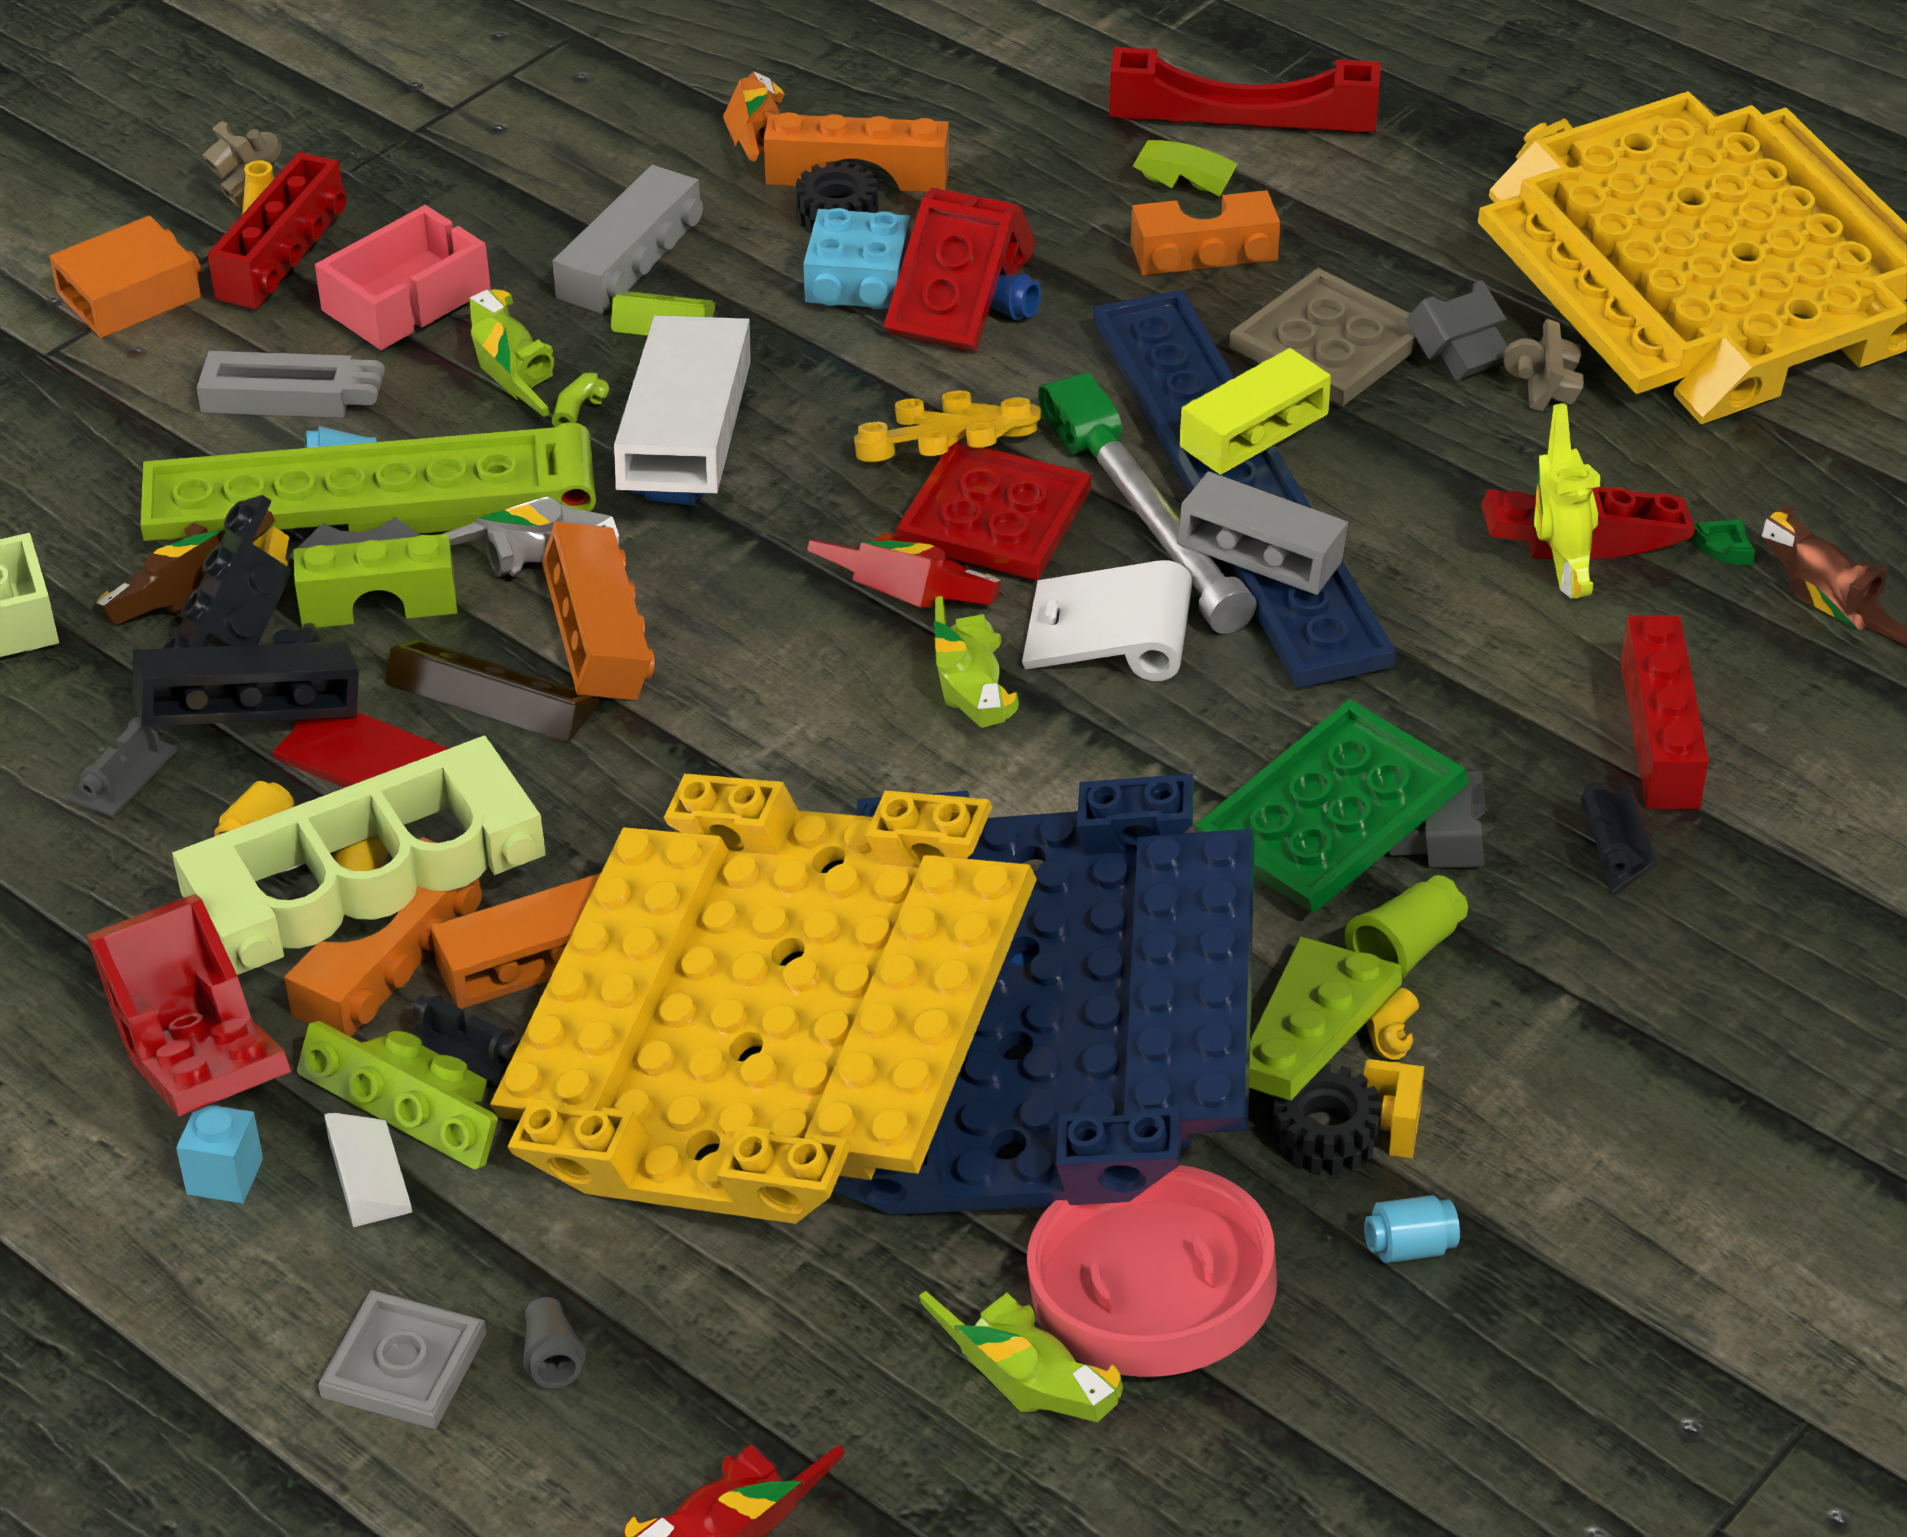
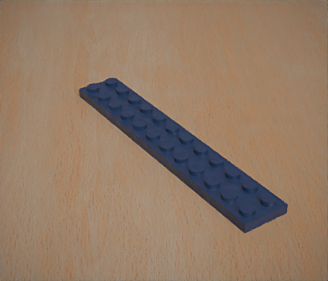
[1093,289,1396,688]

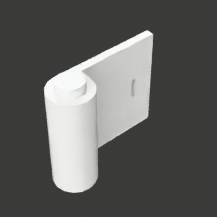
[1022,560,1192,681]

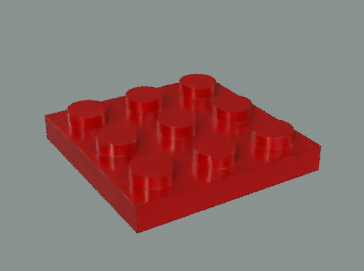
[896,441,1092,581]

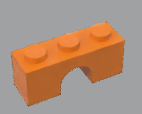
[1131,190,1280,276]

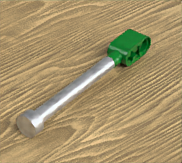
[1038,372,1257,634]

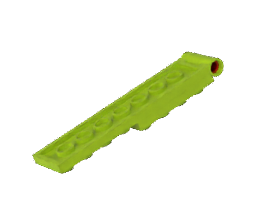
[141,422,596,541]

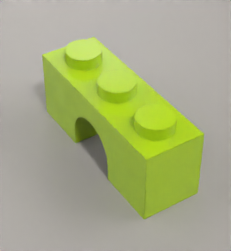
[294,534,457,629]

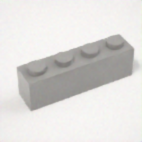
[552,165,703,315]

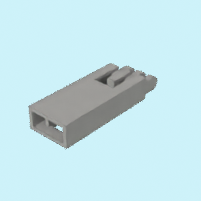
[196,351,385,418]

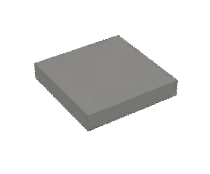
[318,1290,487,1430]

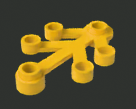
[854,390,1041,462]

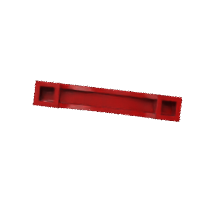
[1109,47,1381,133]

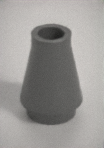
[523,1297,586,1388]

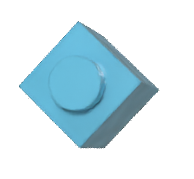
[176,1105,263,1204]

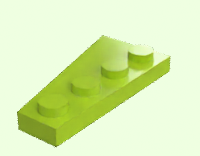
[1249,936,1402,1101]

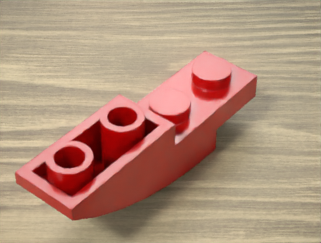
[1481,487,1695,560]

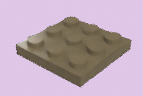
[1229,268,1421,406]

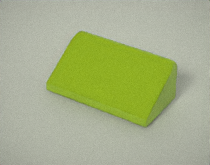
[611,291,716,336]

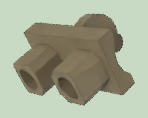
[202,120,281,208]
[1503,319,1584,412]

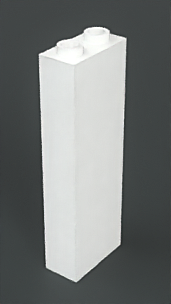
[614,316,750,493]

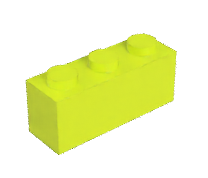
[1180,348,1331,475]

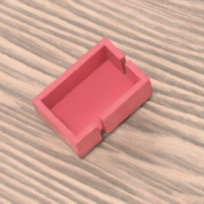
[315,205,491,350]

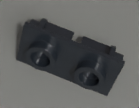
[1581,782,1658,894]
[410,993,520,1087]

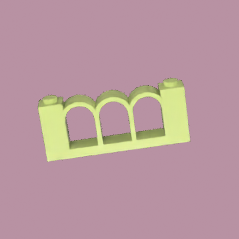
[172,735,546,975]

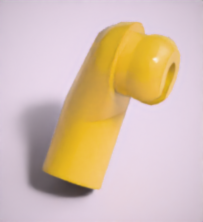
[1366,988,1419,1060]

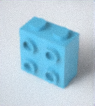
[803,208,911,309]

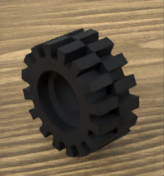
[796,161,879,234]
[1272,1063,1381,1175]

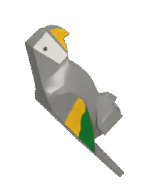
[444,497,620,578]

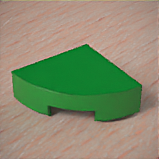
[1691,519,1755,565]

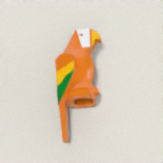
[723,71,785,162]

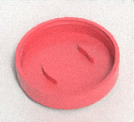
[1027,1165,1277,1377]

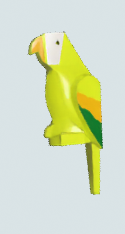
[1534,403,1600,599]

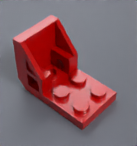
[883,187,1036,352]
[86,894,291,1117]

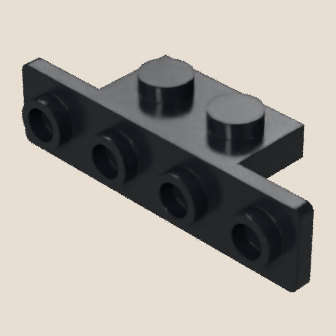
[162,495,293,649]

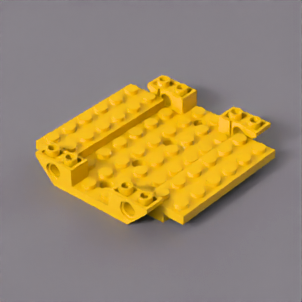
[1478,91,1907,425]
[490,774,1037,1224]

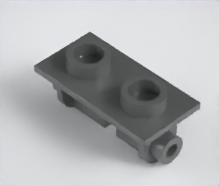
[69,717,177,818]

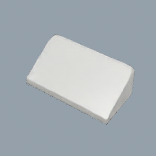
[324,1113,412,1227]

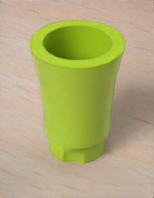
[1344,875,1468,981]

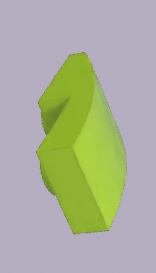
[1133,140,1238,197]

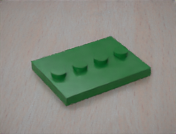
[1195,699,1469,914]

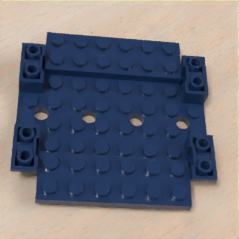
[791,774,1255,1215]

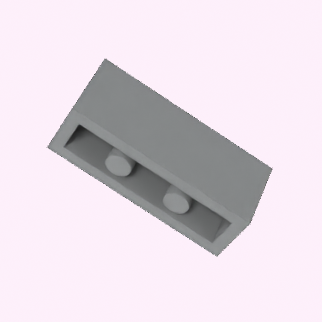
[1177,471,1348,595]

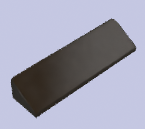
[385,639,599,741]

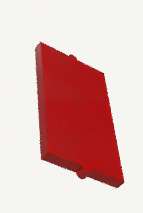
[273,712,449,788]

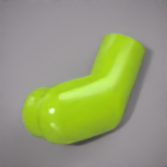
[552,372,609,427]

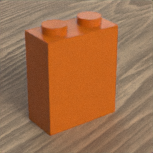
[49,215,202,338]

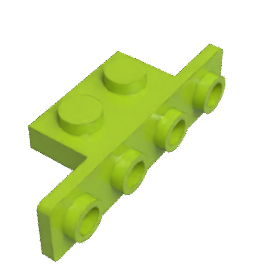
[297,1021,498,1170]

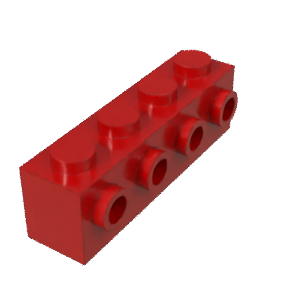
[207,152,347,309]

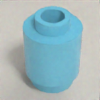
[1364,1195,1460,1263]

